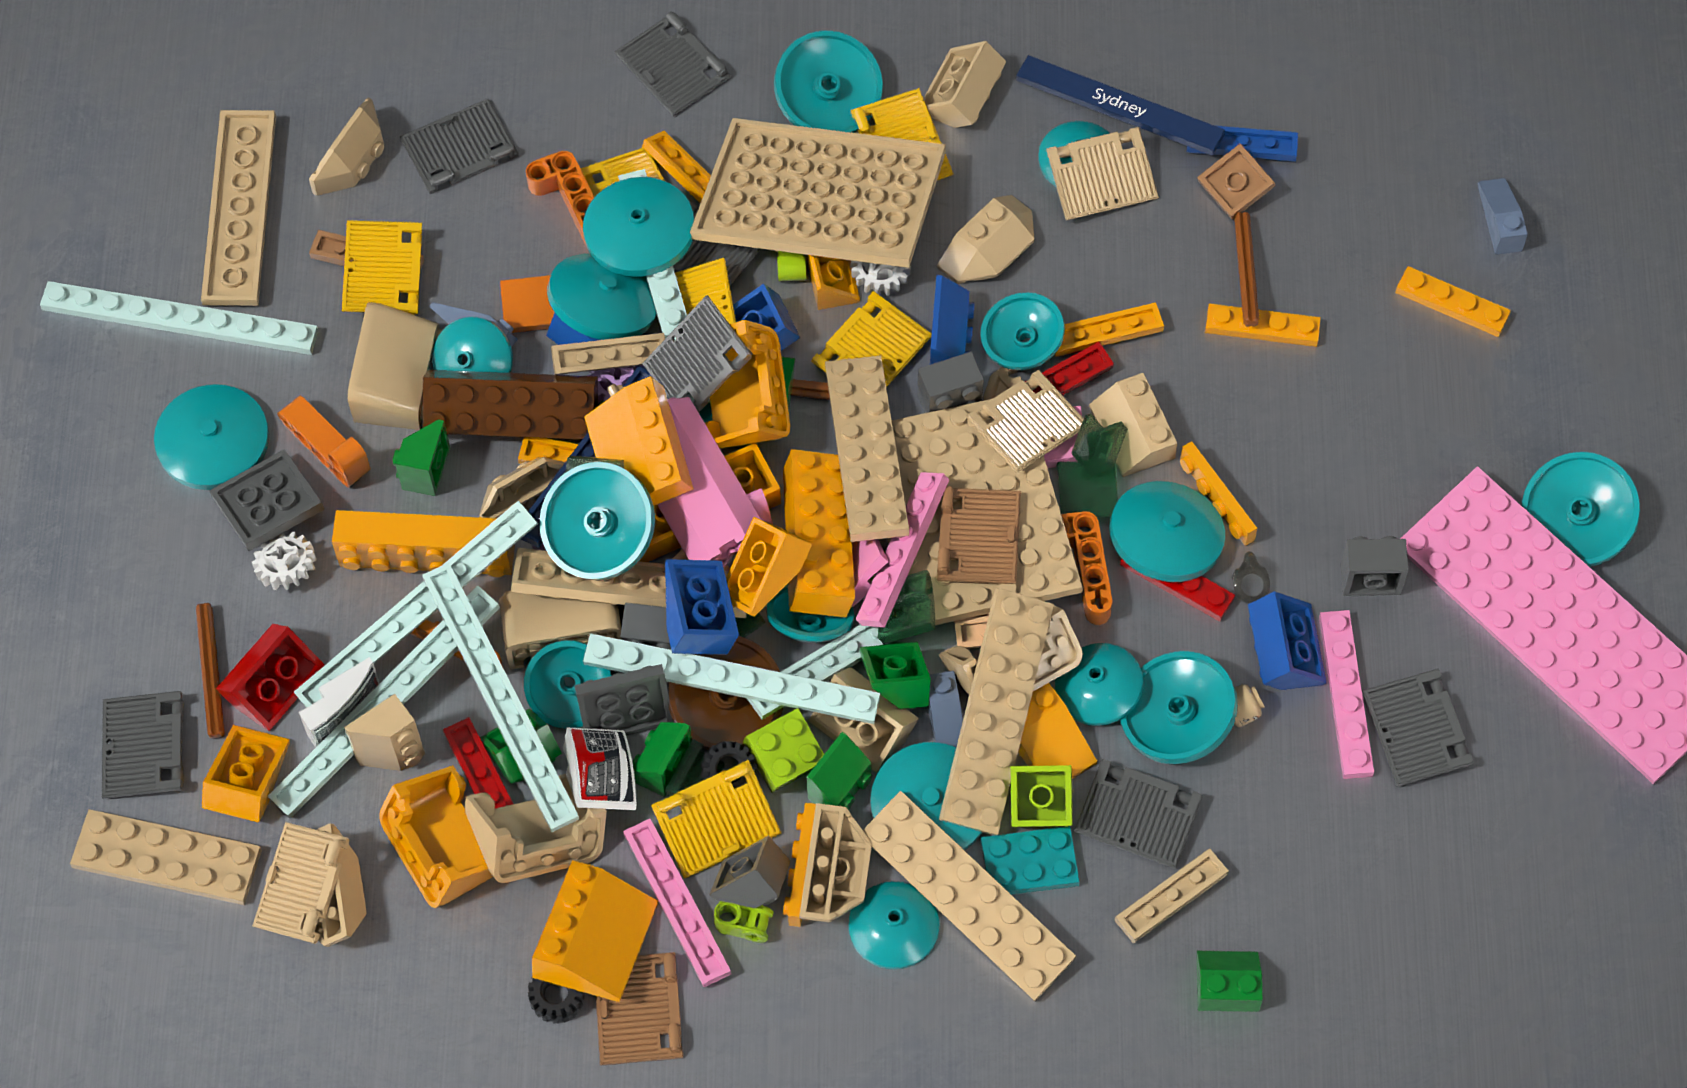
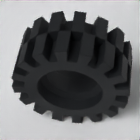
[700,741,757,789]
[528,978,585,1024]

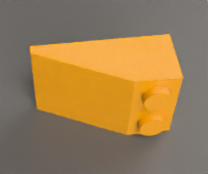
[726,517,812,617]
[1018,683,1098,779]
[202,725,290,823]

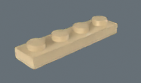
[551,333,665,375]
[1115,848,1229,944]

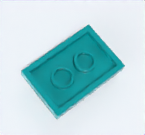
[981,826,1080,895]

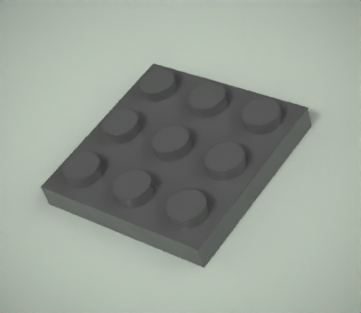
[209,449,324,551]
[574,664,673,736]

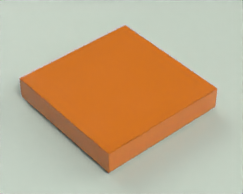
[500,275,554,333]

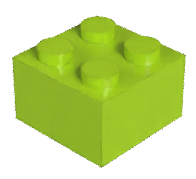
[743,708,824,793]
[1011,765,1073,827]

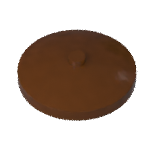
[667,636,783,750]

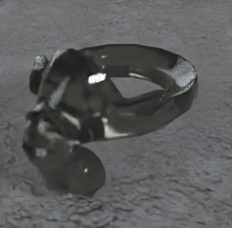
[1232,551,1270,603]

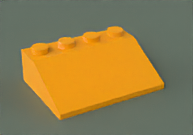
[584,376,694,506]
[532,860,658,1002]

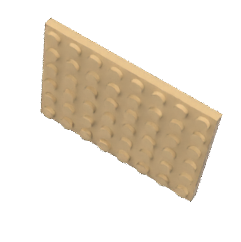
[690,118,946,268]
[887,399,1082,631]

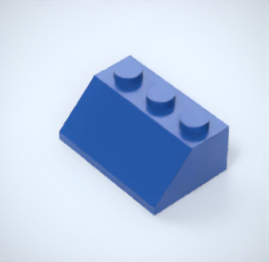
[930,275,975,365]
[1248,591,1327,690]

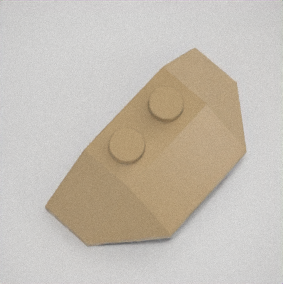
[309,97,384,196]
[937,195,1035,284]
[479,457,565,518]
[799,803,872,922]
[314,823,367,947]

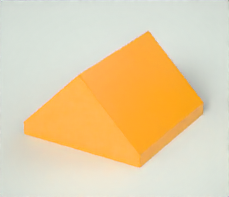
[807,255,860,310]

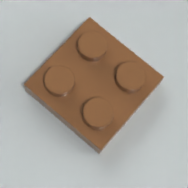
[1197,144,1275,220]

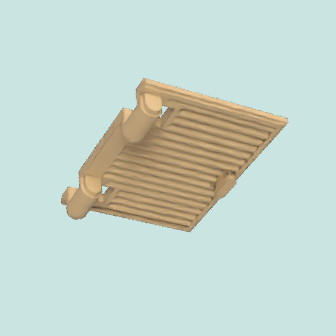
[1046,127,1159,220]
[966,370,1089,473]
[252,822,350,944]

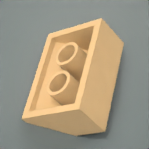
[923,41,1006,128]
[1089,373,1177,477]
[808,667,919,773]
[345,694,425,771]

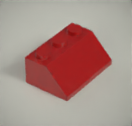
[216,623,325,731]

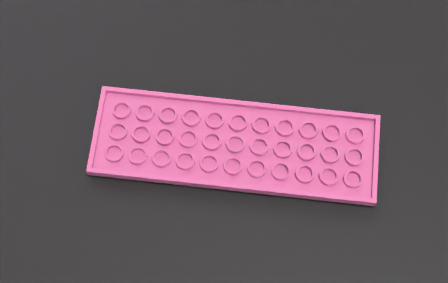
[1400,466,1687,785]

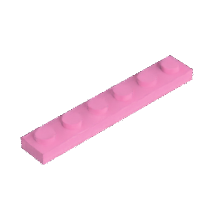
[856,472,949,628]
[1319,610,1374,779]
[623,818,731,987]

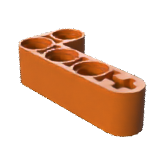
[525,151,595,245]
[277,395,371,487]
[1061,511,1112,625]

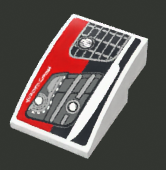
[299,657,380,748]
[562,727,637,810]

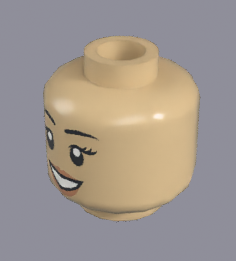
[1234,684,1265,727]

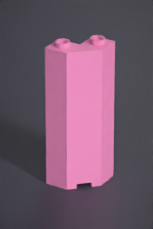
[657,397,760,568]

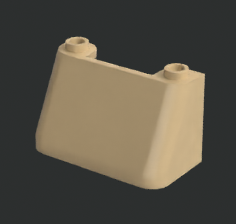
[348,302,443,430]
[499,590,622,670]
[939,606,1083,694]
[465,774,607,883]

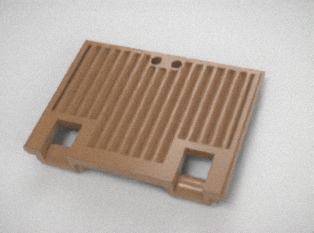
[937,486,1021,584]
[596,952,683,1065]

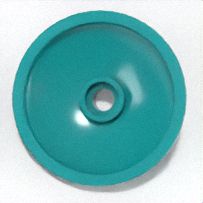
[1038,121,1110,187]
[981,293,1065,370]
[432,317,513,373]
[766,588,854,643]
[524,640,612,729]
[1055,643,1143,726]
[849,881,940,969]

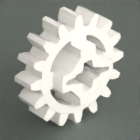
[851,260,911,296]
[252,532,317,590]

